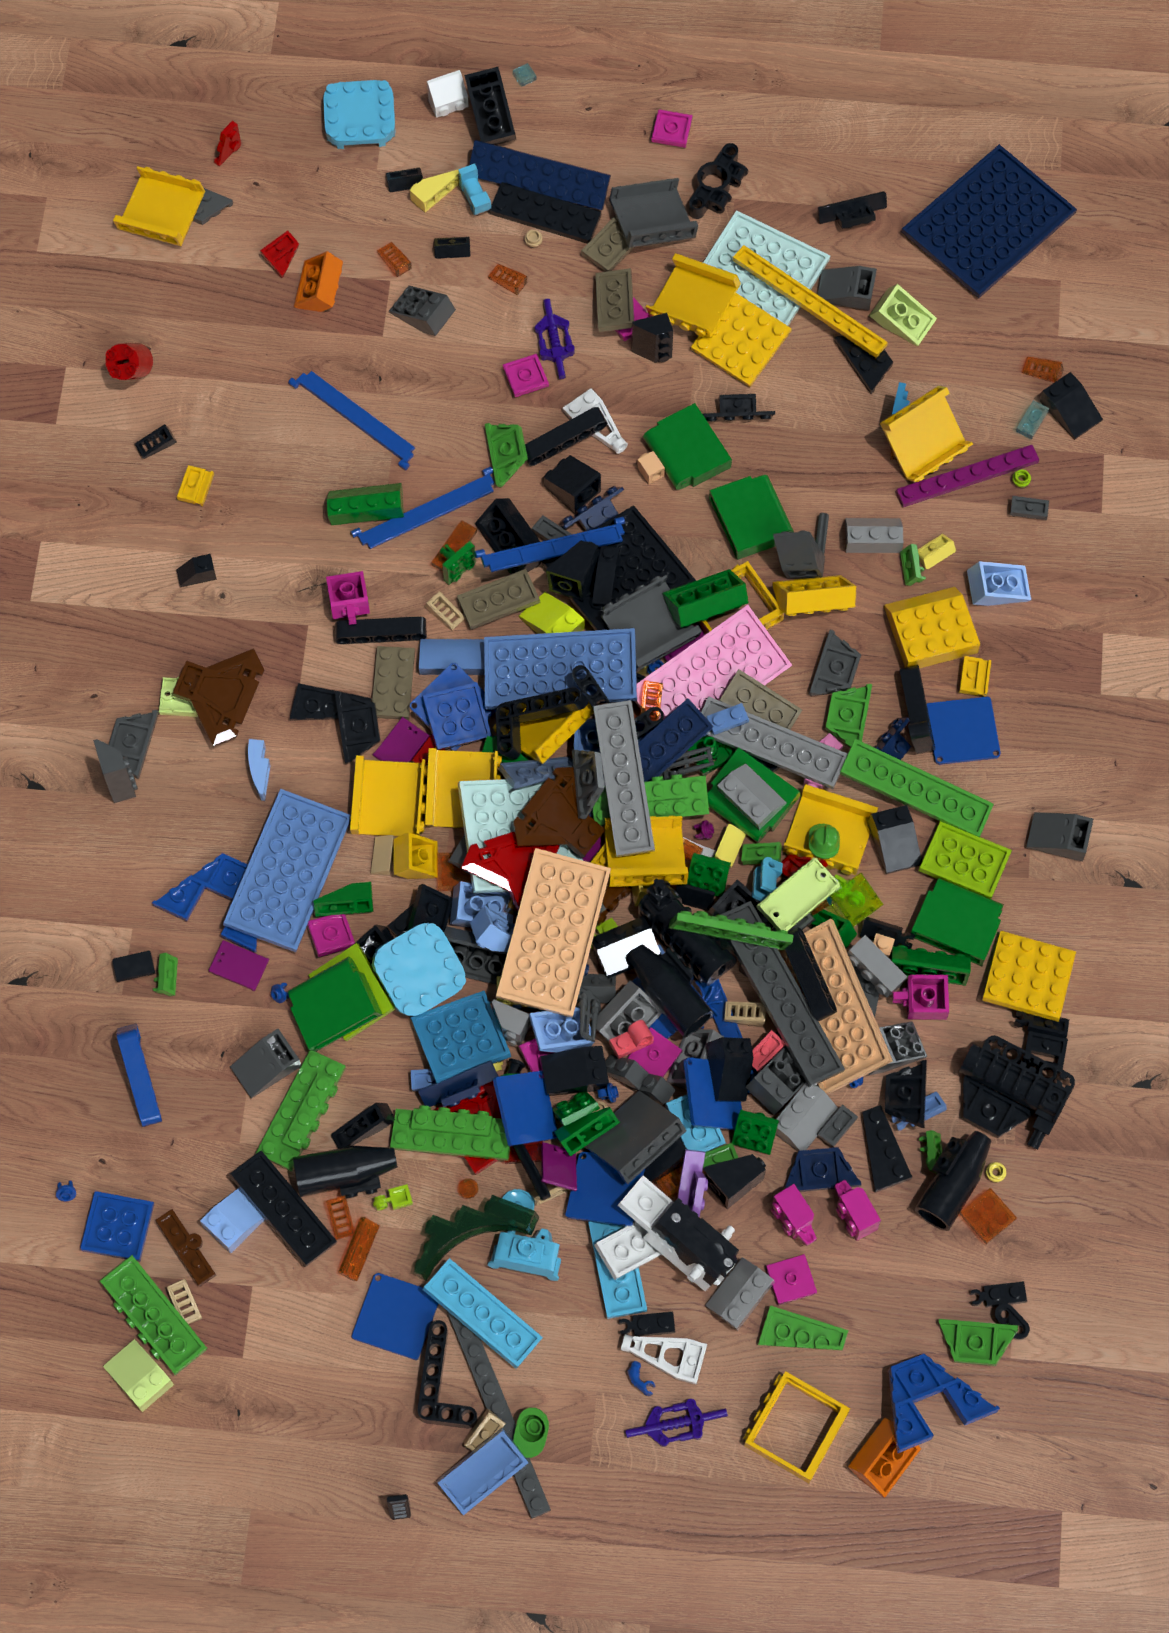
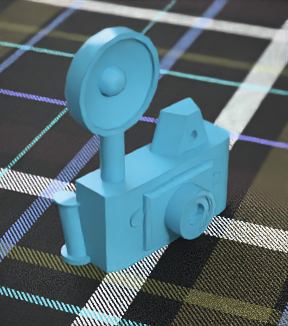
[487,1189,561,1281]

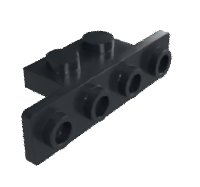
[818,191,887,229]
[703,394,775,421]

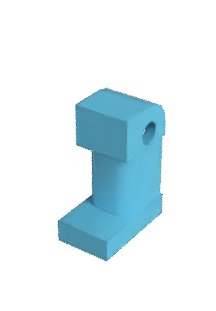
[458,163,491,215]
[752,857,783,902]

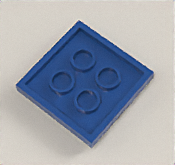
[422,682,492,750]
[80,1191,154,1262]

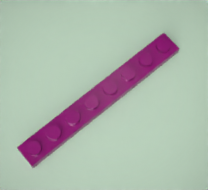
[896,445,1039,508]

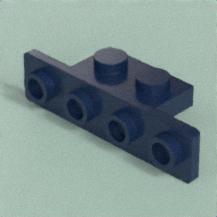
[559,486,624,531]
[873,717,912,760]
[419,1060,498,1107]

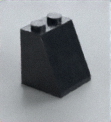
[544,455,601,514]
[546,540,599,602]
[644,1138,688,1185]
[702,1154,766,1209]

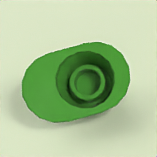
[809,824,840,859]
[513,1408,549,1458]

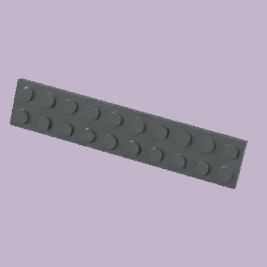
[720,901,845,1088]

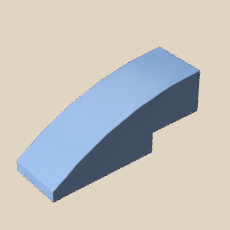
[248,739,271,801]

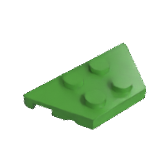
[485,423,528,487]
[825,684,872,748]
[939,1319,1018,1366]

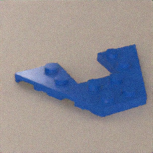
[152,853,257,953]
[888,1354,1000,1453]

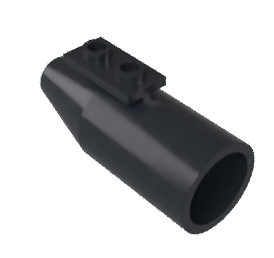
[628,944,714,1038]
[915,1131,992,1231]
[293,1146,398,1198]

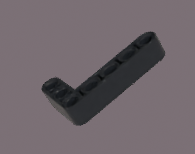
[572,665,665,739]
[900,665,936,754]
[496,687,588,760]
[418,1320,478,1429]

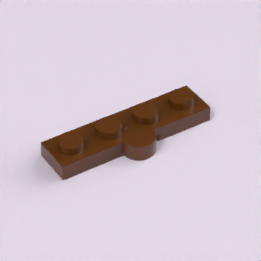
[155,1209,216,1287]

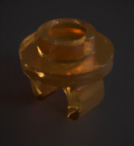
[458,1178,479,1199]

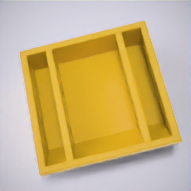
[884,587,980,668]

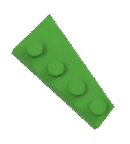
[758,1305,849,1350]

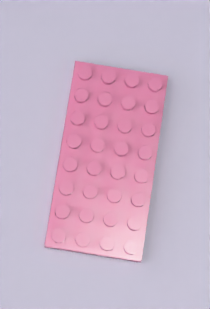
[635,605,792,721]

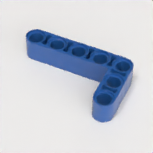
[116,1023,162,1127]

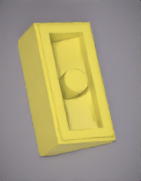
[918,534,956,569]
[714,824,746,868]

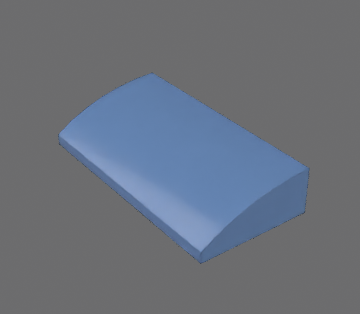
[419,639,485,675]
[437,1428,529,1515]

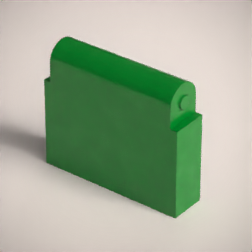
[643,403,732,490]
[709,475,794,560]
[707,747,801,843]
[911,878,1004,966]
[288,957,383,1052]

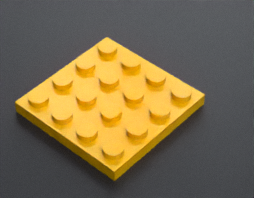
[691,293,792,387]
[982,930,1076,1022]

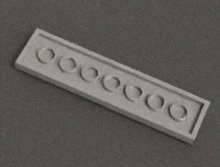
[701,696,848,789]
[593,700,655,857]

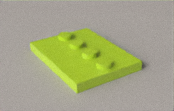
[919,821,1012,899]
[309,943,395,1041]

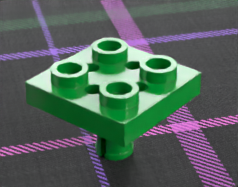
[440,541,476,585]
[686,736,734,776]
[687,853,731,897]
[552,1092,600,1126]
[732,1109,779,1155]

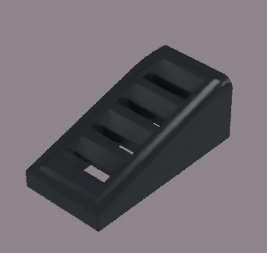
[134,424,177,459]
[387,1494,411,1520]

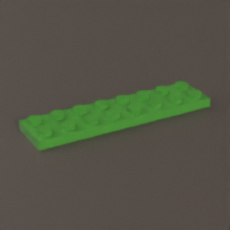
[840,739,994,837]

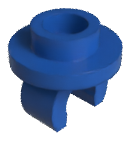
[271,983,290,1003]
[598,1083,619,1103]
[56,1181,76,1201]

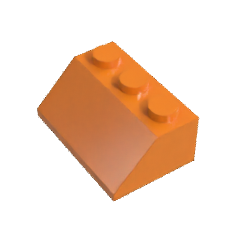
[294,251,343,312]
[848,1418,921,1498]

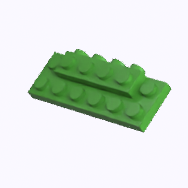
[593,774,709,825]
[669,911,794,950]
[256,1050,346,1172]
[390,1105,510,1161]
[100,1255,208,1376]

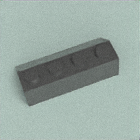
[93,739,138,803]
[444,926,508,985]

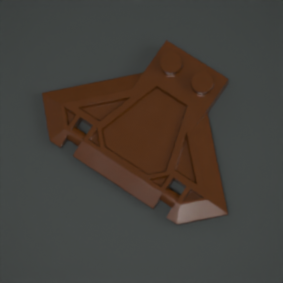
[172,648,264,746]
[513,767,606,859]

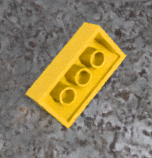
[772,575,856,616]

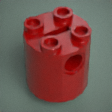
[105,343,153,380]

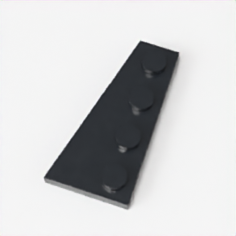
[290,683,372,721]
[862,1105,912,1193]

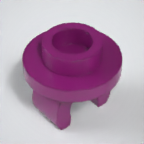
[694,820,714,840]

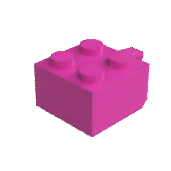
[326,571,370,625]
[892,975,949,1020]
[834,1180,881,1241]
[771,1184,817,1246]

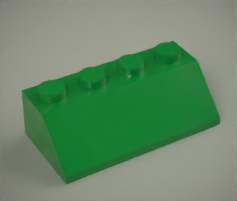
[327,483,404,526]
[662,569,749,627]
[890,945,971,986]

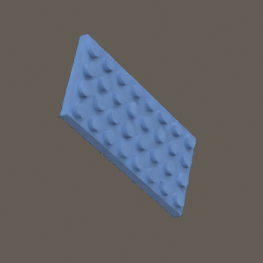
[484,628,637,709]
[223,789,351,952]

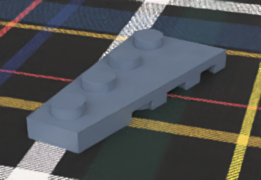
[499,757,573,789]

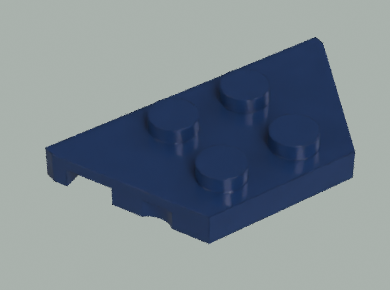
[784,1147,862,1192]

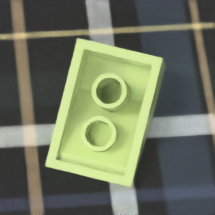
[869,284,937,346]
[103,1339,174,1412]

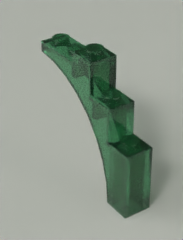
[414,1195,540,1281]

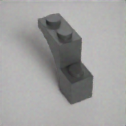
[605,1055,676,1106]

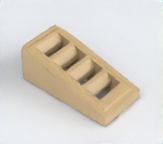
[425,591,466,630]
[724,1001,766,1027]
[167,1279,202,1325]

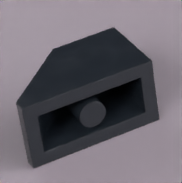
[177,554,217,588]

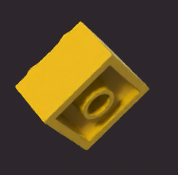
[393,832,438,879]

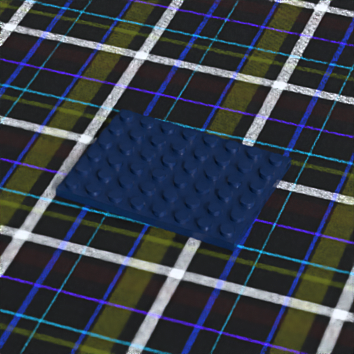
[901,144,1077,298]

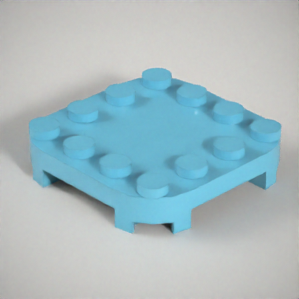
[323,80,396,149]
[372,923,466,1016]

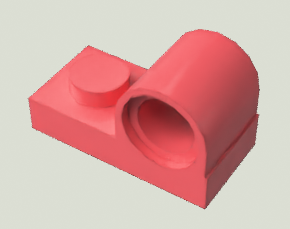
[609,1020,654,1059]
[752,1030,786,1072]

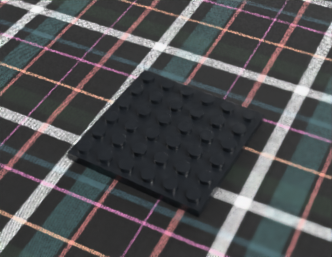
[542,505,696,631]

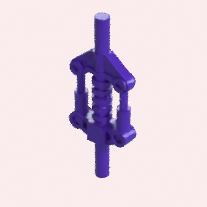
[535,299,575,379]
[625,1399,728,1447]

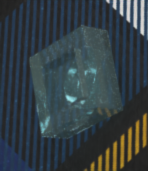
[513,63,537,87]

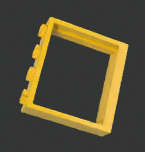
[697,561,784,635]
[743,1371,851,1484]

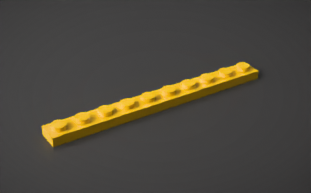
[733,245,888,358]

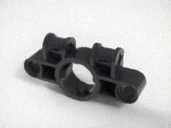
[689,143,749,219]

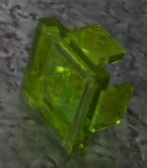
[830,873,884,927]

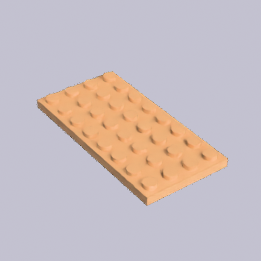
[496,848,611,1018]
[778,919,893,1095]

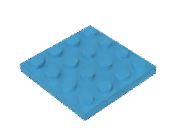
[411,991,511,1084]

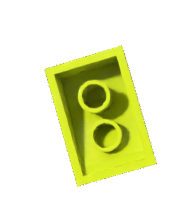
[519,592,585,634]

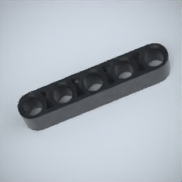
[525,407,608,466]
[335,616,427,644]
[785,927,837,1021]

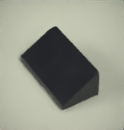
[386,168,423,192]
[434,237,471,259]
[676,884,715,911]
[112,950,155,982]

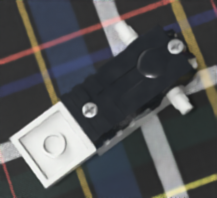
[617,1176,739,1291]

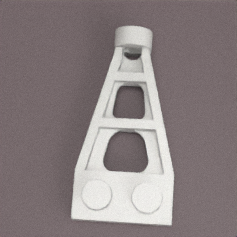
[563,388,628,454]
[621,1334,707,1385]

